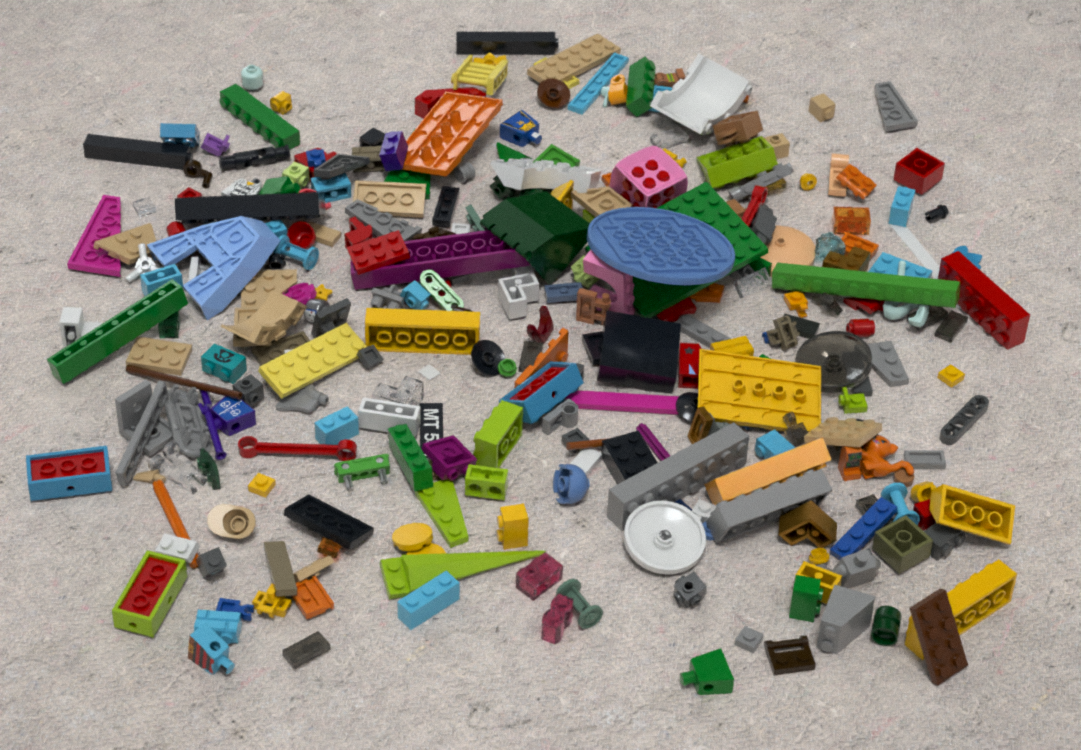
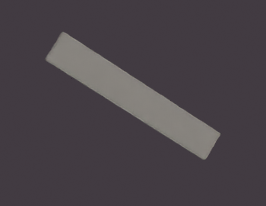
[115,381,169,486]

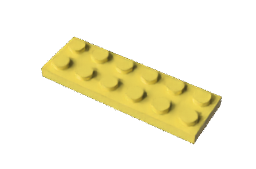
[258,323,367,399]

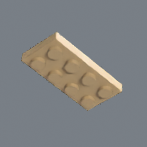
[353,180,426,218]

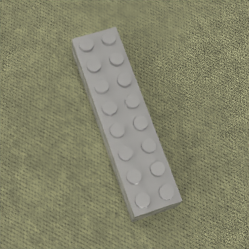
[607,422,749,531]

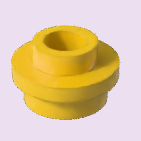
[800,173,817,191]
[809,548,830,565]

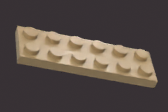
[527,33,621,83]

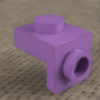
[200,133,230,156]

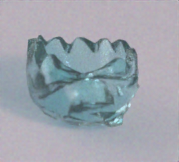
[815,232,846,259]

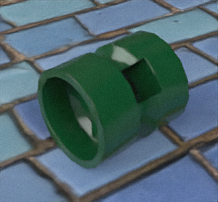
[871,606,902,646]

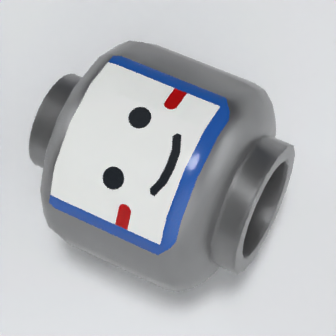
[304,299,330,323]

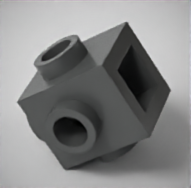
[233,374,264,406]
[673,571,707,608]

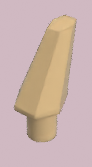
[133,469,166,484]

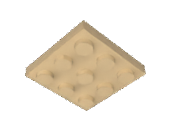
[804,417,882,447]

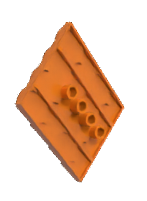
[402,92,503,177]

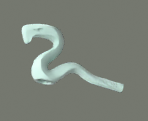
[883,261,929,327]

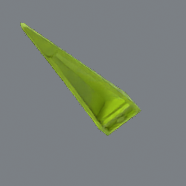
[379,550,546,599]

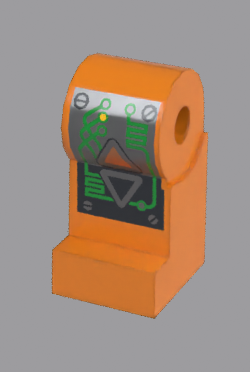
[838,446,863,481]

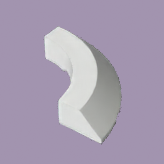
[491,158,602,193]

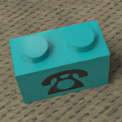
[201,343,247,384]

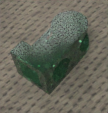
[158,310,181,338]

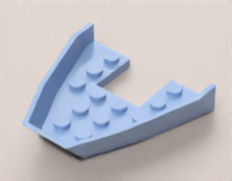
[147,216,281,320]

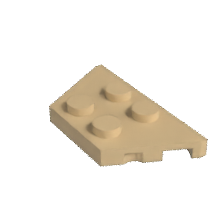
[571,186,632,217]
[93,223,156,265]

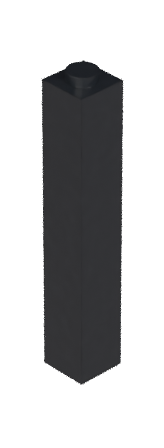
[456,32,559,55]
[83,134,193,170]

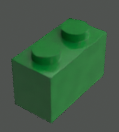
[789,575,824,623]

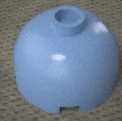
[553,464,590,504]

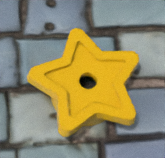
[314,284,333,301]

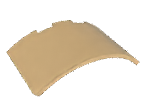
[220,290,307,345]

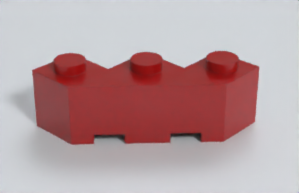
[415,87,486,119]

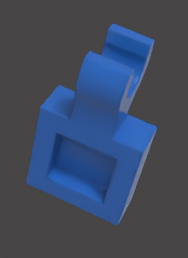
[306,149,326,169]

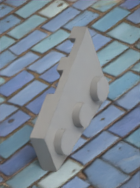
[855,341,909,387]

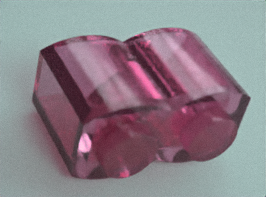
[541,594,573,644]

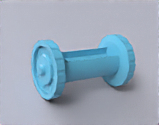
[273,235,319,271]
[881,482,920,525]

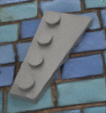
[345,199,422,241]

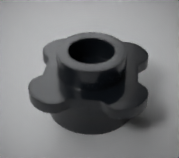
[268,253,286,269]

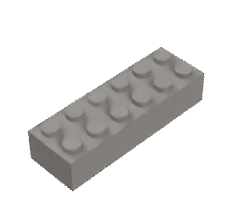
[706,469,832,543]

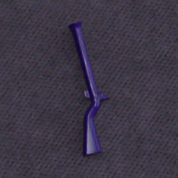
[198,390,227,460]

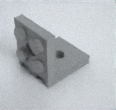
[115,380,174,456]

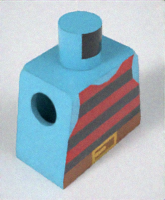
[188,623,235,675]

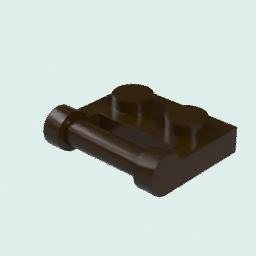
[764,635,816,675]

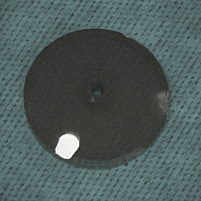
[795,331,872,393]

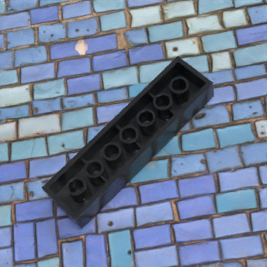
[175,192,325,224]

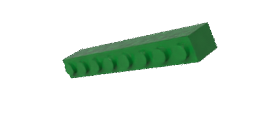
[47,279,188,384]

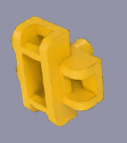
[252,583,292,618]

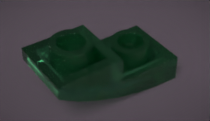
[196,448,221,490]

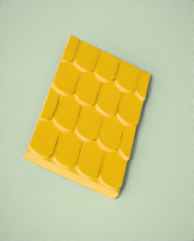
[698,349,821,435]

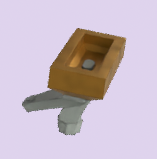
[687,407,729,444]

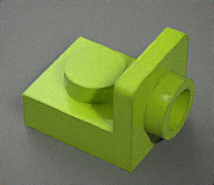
[838,387,868,414]

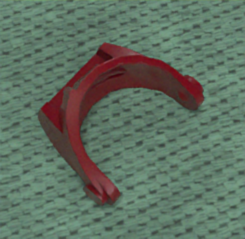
[526,305,554,344]

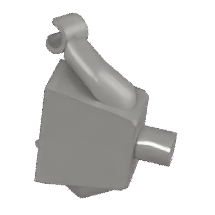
[816,548,881,588]

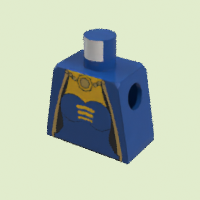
[500,110,542,147]

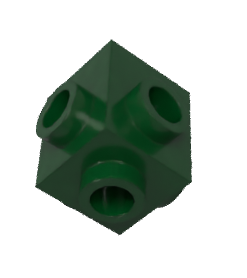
[490,175,516,200]

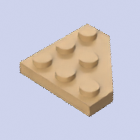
[241,269,297,308]

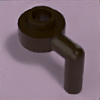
[183,159,213,189]

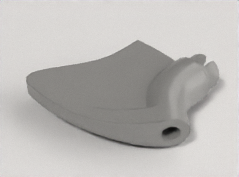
[276,384,329,414]

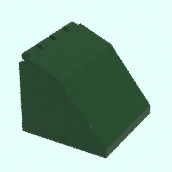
[480,191,590,285]

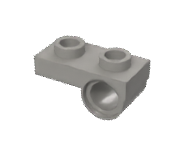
[542,398,578,436]

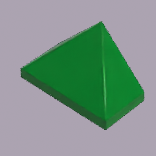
[496,142,532,162]

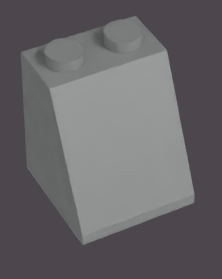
[817,585,876,654]

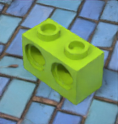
[465,464,508,500]

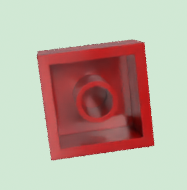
[893,148,945,195]

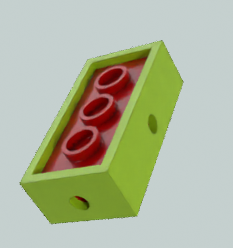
[112,550,188,637]

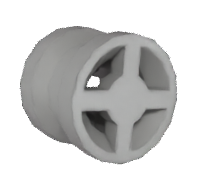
[454,162,475,183]

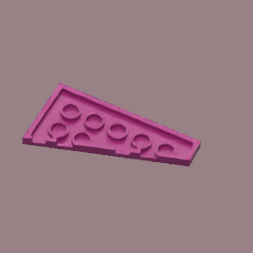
[67,195,121,277]

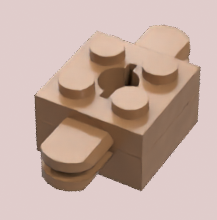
[713,110,763,147]

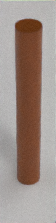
[566,438,609,450]

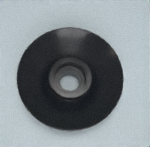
[471,340,505,376]
[676,392,698,423]

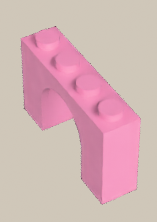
[583,249,635,315]

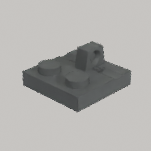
[311,298,351,338]

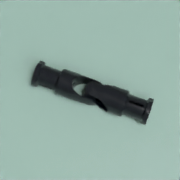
[218,144,290,171]

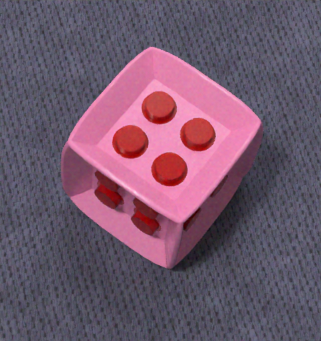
[609,146,688,208]

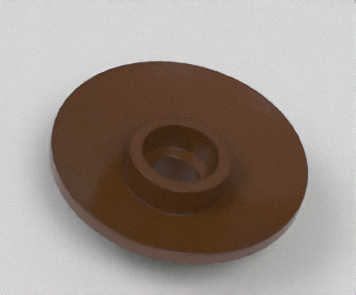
[537,78,570,108]

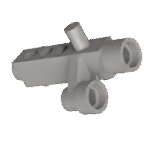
[728,163,794,208]

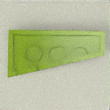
[415,479,469,548]

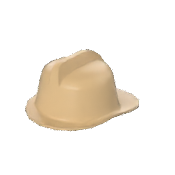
[207,504,256,539]

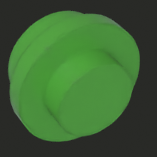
[498,359,517,377]

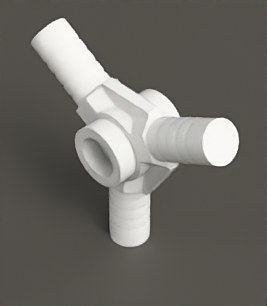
[125,244,159,283]

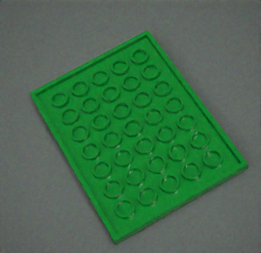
[585,181,768,318]

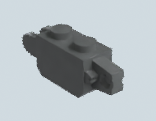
[749,204,777,245]

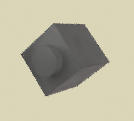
[196,547,227,579]

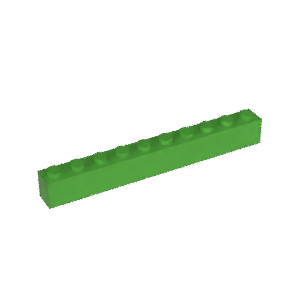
[772,262,960,308]

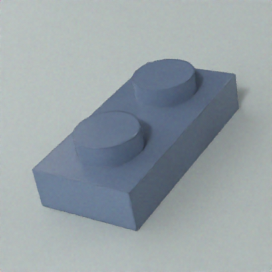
[544,282,582,303]

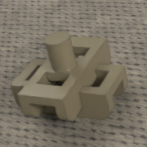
[766,315,800,350]

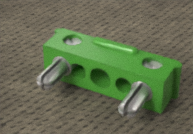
[334,454,390,490]

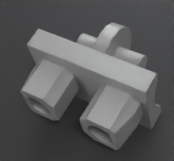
[371,284,406,309]

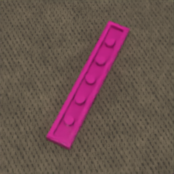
[566,390,679,415]

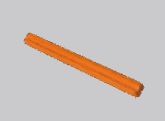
[152,480,198,569]

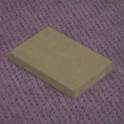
[251,331,310,366]

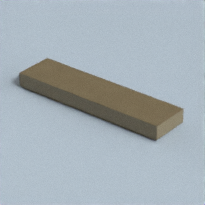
[264,541,297,597]

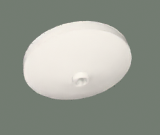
[624,501,706,574]

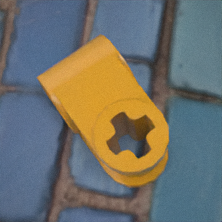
[608,74,628,105]

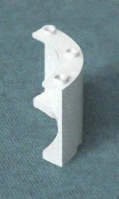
[650,53,754,135]

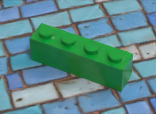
[626,56,656,117]
[388,424,433,492]

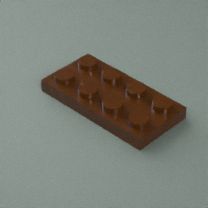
[909,588,968,685]

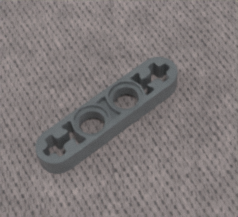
[940,395,989,445]

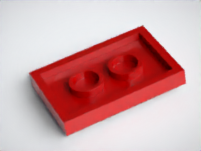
[347,230,410,275]

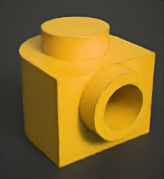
[270,91,292,115]
[911,481,936,503]

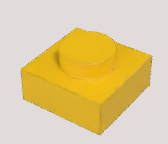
[937,364,965,388]
[248,473,276,498]

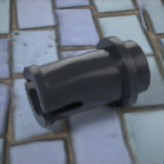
[925,205,949,223]

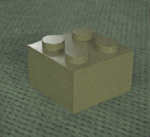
[872,515,933,574]

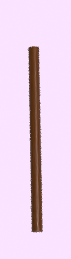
[126,365,242,400]

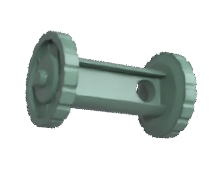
[556,578,603,629]

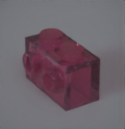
[516,552,563,601]

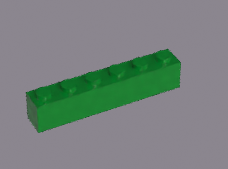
[219,83,300,150]

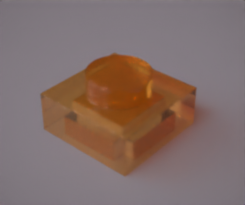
[317,537,342,558]

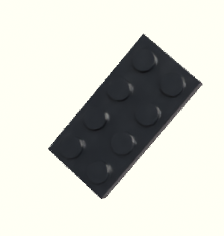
[284,494,374,550]

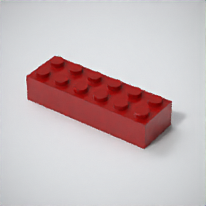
[938,251,1030,350]

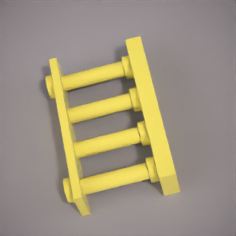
[451,55,509,95]

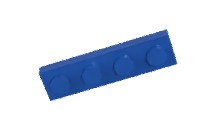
[830,497,898,560]

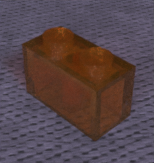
[832,207,871,235]

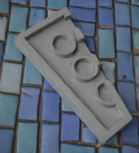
[874,81,918,132]

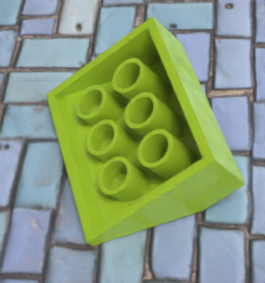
[696,136,778,189]

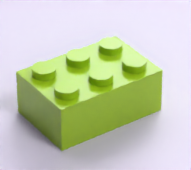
[473,400,523,468]

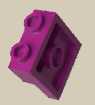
[421,435,477,481]

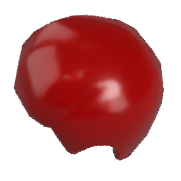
[287,221,316,250]

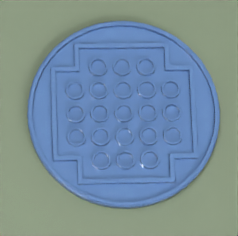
[587,207,735,285]

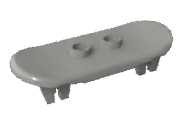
[164,384,212,458]

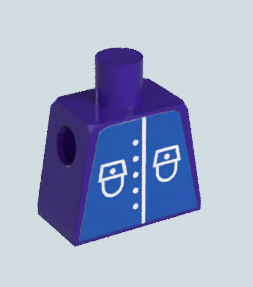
[206,396,256,436]

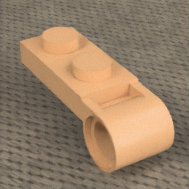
[828,153,849,197]

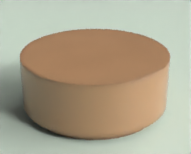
[894,468,914,487]

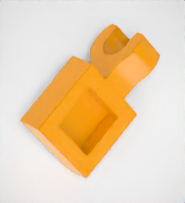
[784,291,808,318]

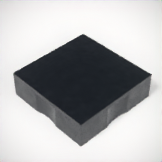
[597,311,681,394]

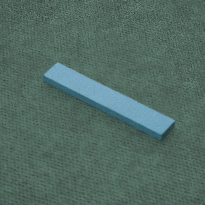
[568,53,629,115]

